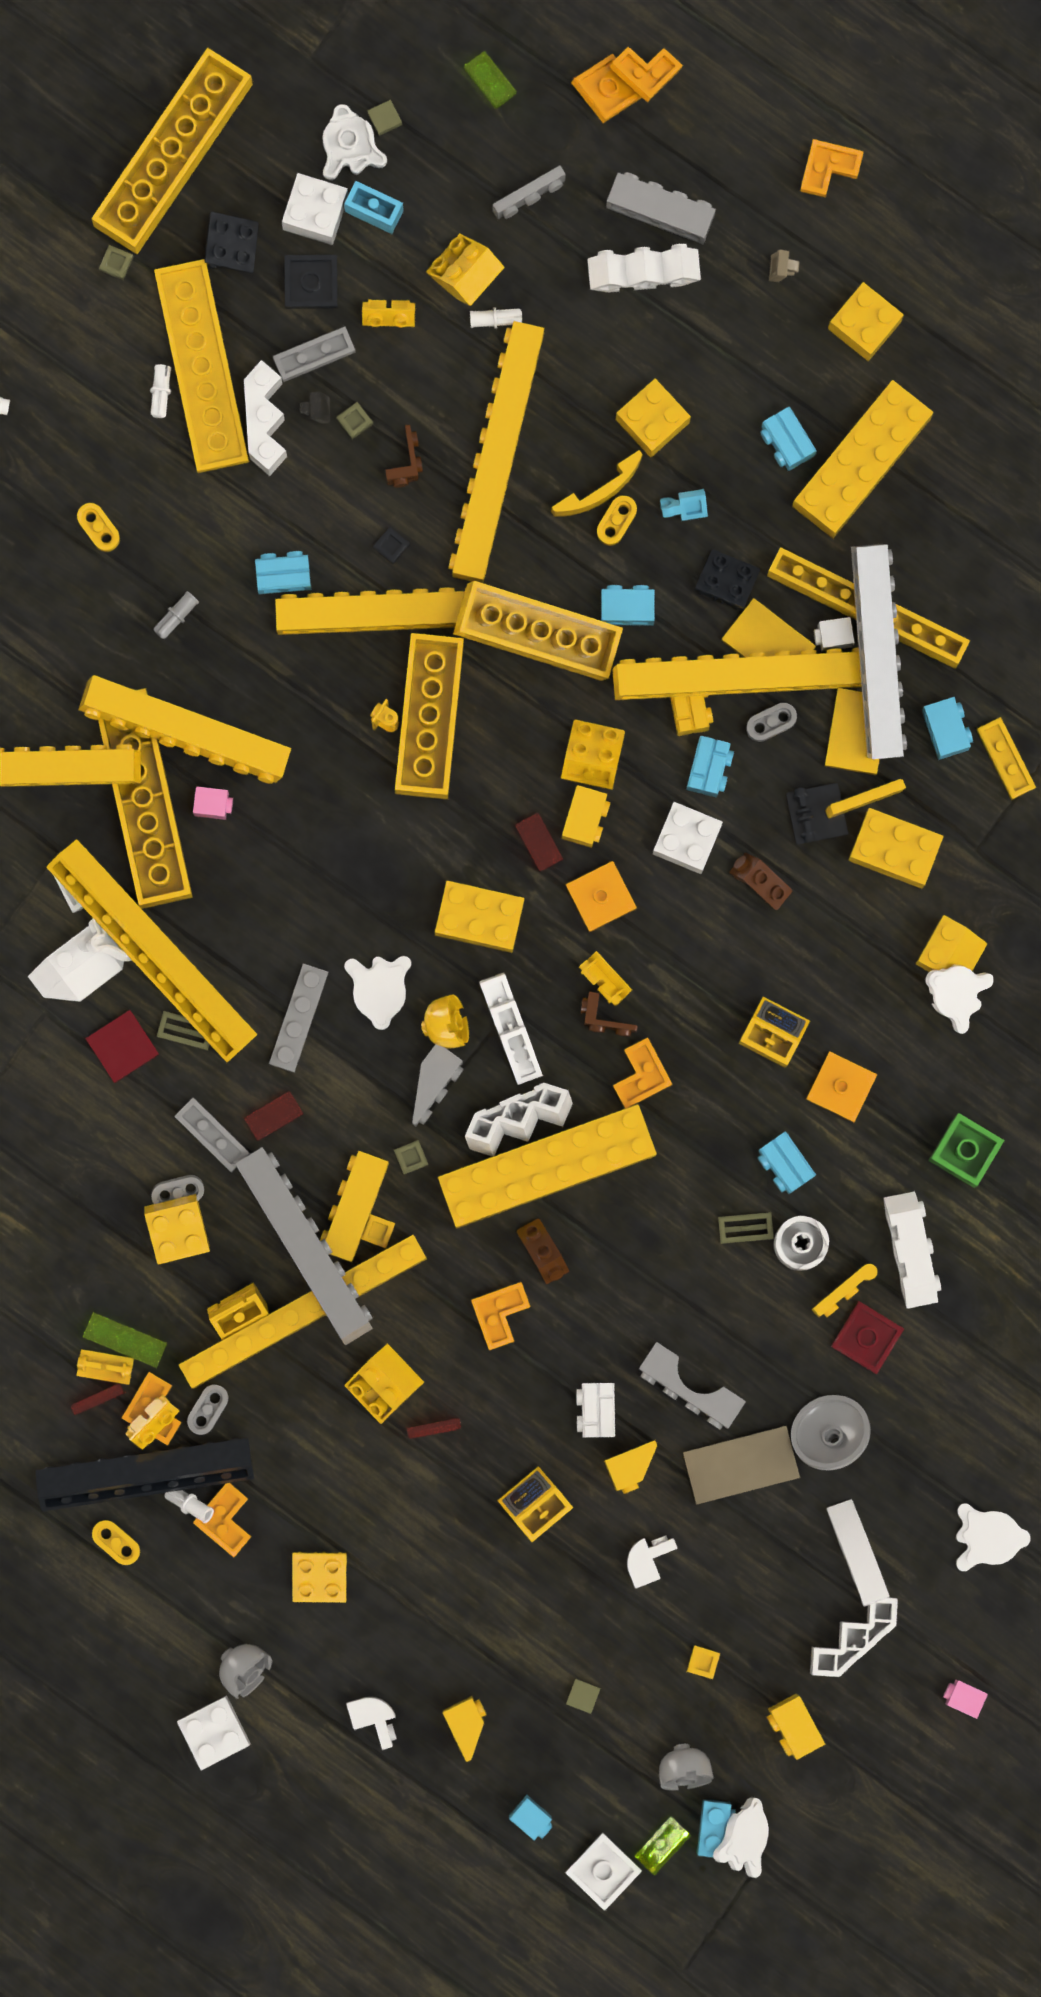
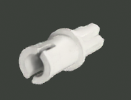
[470,307,522,329]
[150,365,171,418]
[165,1490,214,1523]

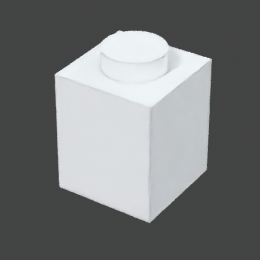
[814,617,854,652]

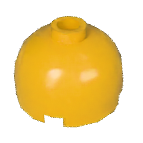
[421,994,469,1049]

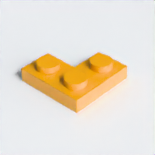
[609,47,683,102]
[800,139,864,197]
[613,1038,672,1109]
[471,1282,530,1350]
[122,1372,182,1445]
[193,1483,252,1557]

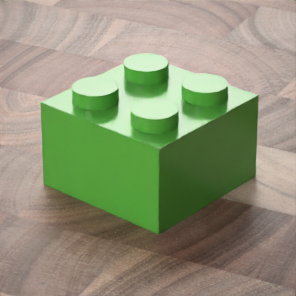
[929,1113,1005,1188]

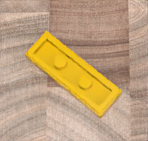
[976,717,1036,800]
[825,779,906,819]

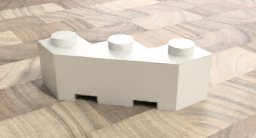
[588,244,701,292]
[244,360,287,476]
[465,1083,573,1157]
[884,1191,941,1309]
[810,1597,898,1677]

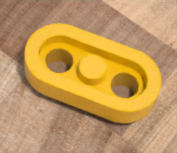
[597,496,637,546]
[77,503,120,552]
[92,1520,140,1565]

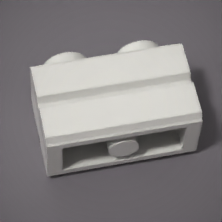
[576,1383,615,1437]

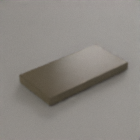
[683,1426,800,1505]

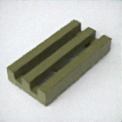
[157,1011,210,1051]
[718,1212,774,1244]

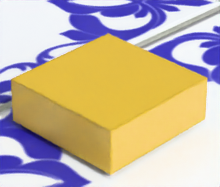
[361,1214,395,1249]
[687,1645,720,1679]

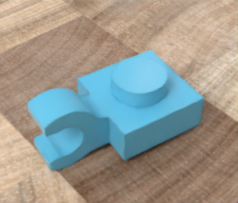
[660,489,708,521]

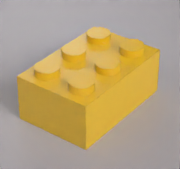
[848,808,943,889]
[435,881,524,953]

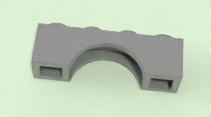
[639,1342,746,1430]

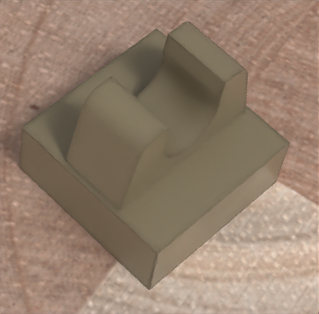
[769,250,799,282]

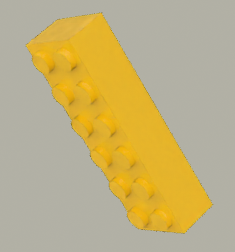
[792,380,934,539]
[453,581,623,681]
[395,633,464,799]

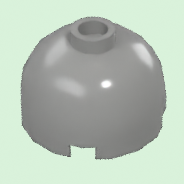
[219,1644,272,1699]
[659,1744,713,1790]

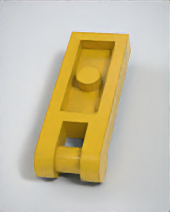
[812,1264,877,1317]

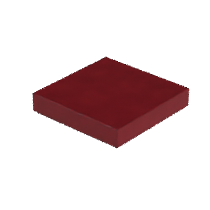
[85,1010,159,1083]
[831,1301,904,1375]

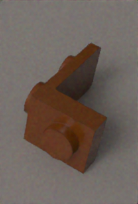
[385,425,423,488]
[729,852,792,910]
[581,992,638,1037]
[517,1219,570,1285]

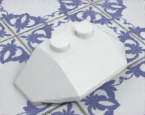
[28,926,124,1002]

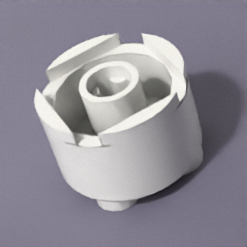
[774,1216,829,1271]

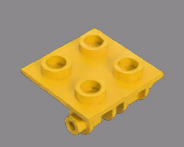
[292,1552,347,1602]

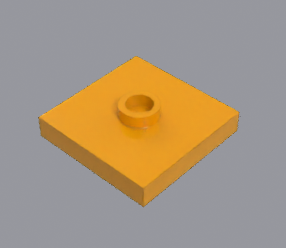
[571,54,642,123]
[566,861,637,932]
[806,1051,877,1123]

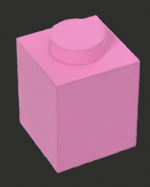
[193,787,233,820]
[943,1680,988,1719]

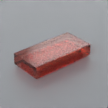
[515,813,563,872]
[244,1091,303,1141]
[71,1384,126,1416]
[407,1418,461,1439]

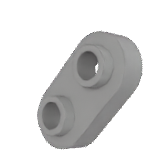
[746,703,797,742]
[151,1175,204,1204]
[187,1385,229,1435]

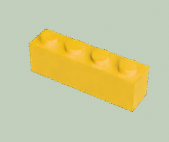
[320,1151,389,1263]

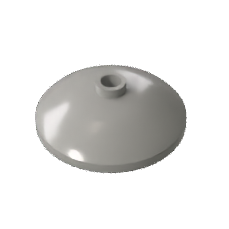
[791,1395,871,1470]

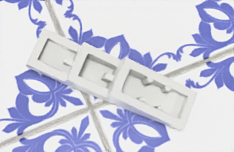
[479,972,543,1085]
[827,1499,889,1607]

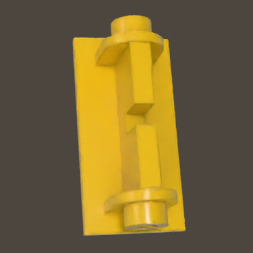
[362,299,415,327]
[370,699,399,732]
[579,951,632,1006]
[77,1349,134,1385]
[125,1395,179,1450]

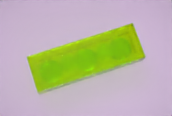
[83,1313,168,1368]

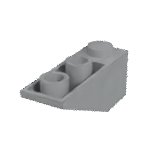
[412,1044,464,1127]

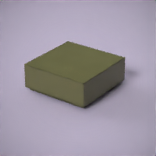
[367,100,402,136]
[99,245,134,280]
[336,402,373,440]
[394,1140,428,1175]
[566,1679,601,1714]

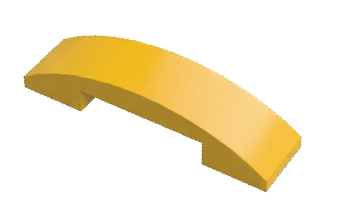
[552,450,642,517]

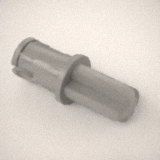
[153,591,199,639]

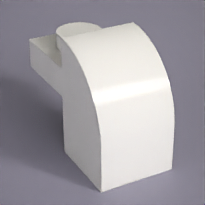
[627,1535,678,1589]
[347,1697,396,1750]

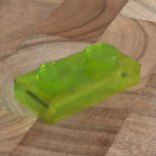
[464,51,516,109]
[635,1817,691,1875]

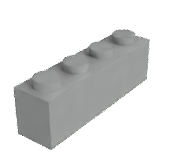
[606,172,716,244]

